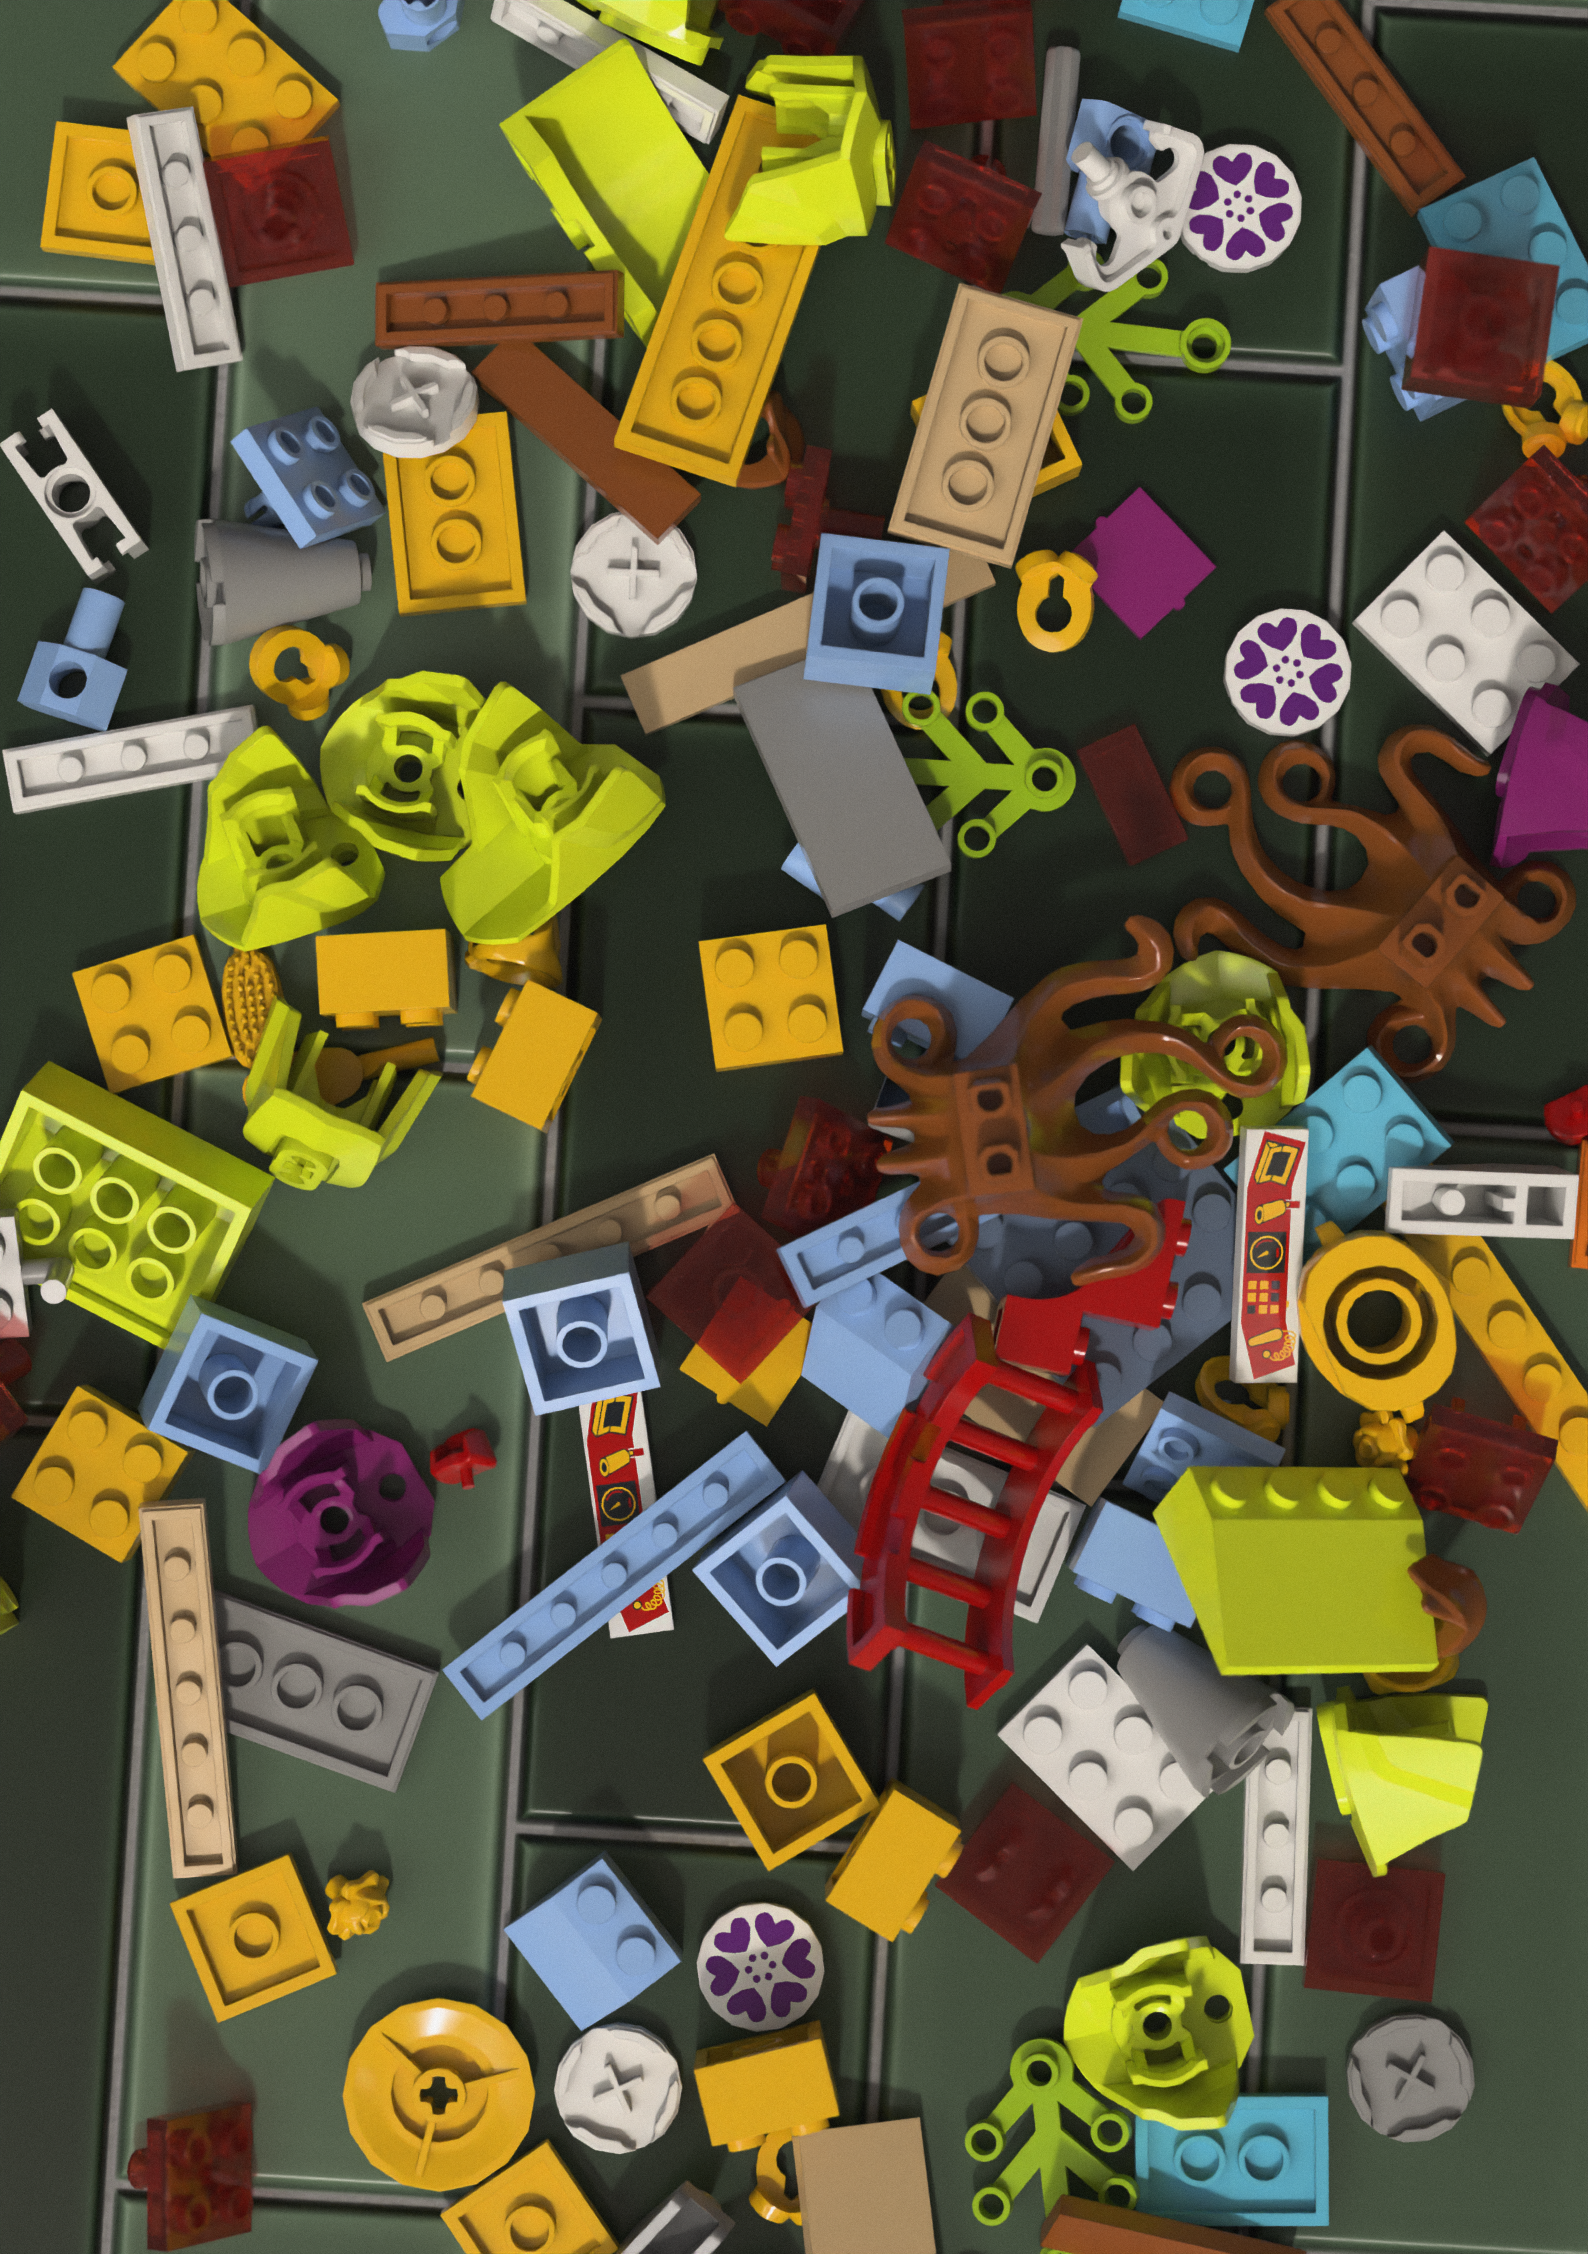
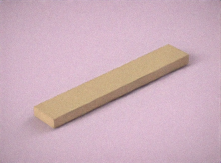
[620,544,996,736]
[362,1153,739,1362]
[138,1498,239,1879]

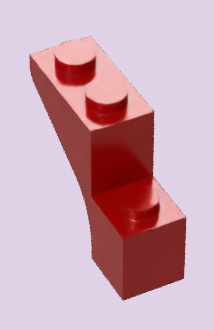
[992,1198,1192,1377]

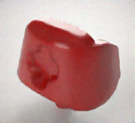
[1544,1084,1588,1145]
[430,1428,497,1490]

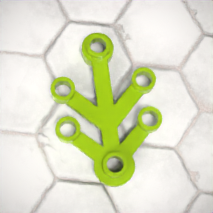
[1002,252,1231,424]
[902,691,1076,859]
[965,2037,1140,2254]

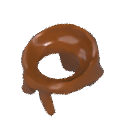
[736,391,805,490]
[1407,1553,1487,1660]

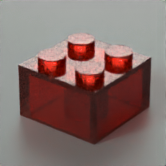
[1401,246,1560,409]
[644,1201,816,1384]

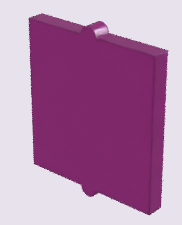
[1071,487,1216,640]

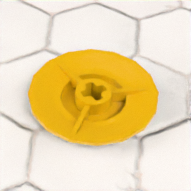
[343,1997,536,2192]

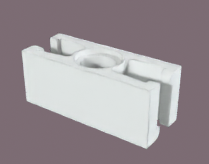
[0,408,149,585]

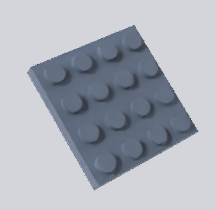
[946,1082,1237,1428]

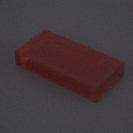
[1076,724,1189,867]

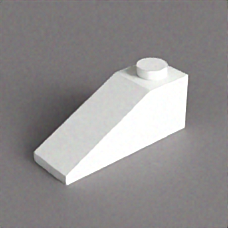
[1384,1163,1579,1239]

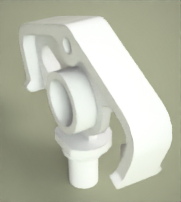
[1061,120,1204,292]

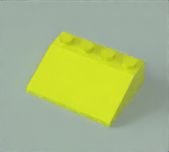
[0,1061,276,1350]
[1153,1466,1439,1675]

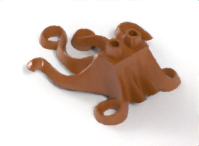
[1169,724,1576,1083]
[867,915,1288,1286]

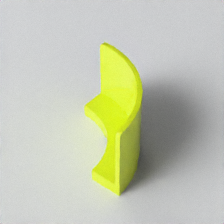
[499,39,709,348]

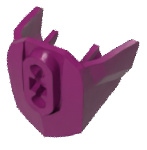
[1489,682,1588,868]
[248,1419,435,1608]

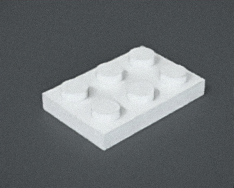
[1352,531,1580,757]
[996,1643,1213,1871]

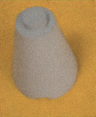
[194,518,372,646]
[1117,1624,1294,1798]

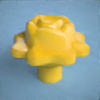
[1352,1411,1419,1477]
[325,1870,390,1941]

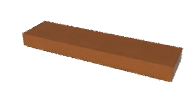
[1264,0,1466,218]
[375,270,624,350]
[471,342,701,545]
[1040,2194,1306,2254]

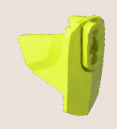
[440,681,666,945]

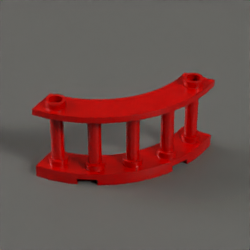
[846,1312,1104,1710]

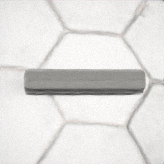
[1031,46,1081,236]

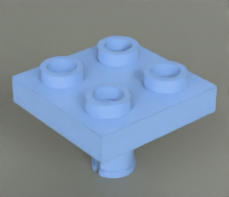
[230,406,386,549]
[1122,1391,1286,1503]

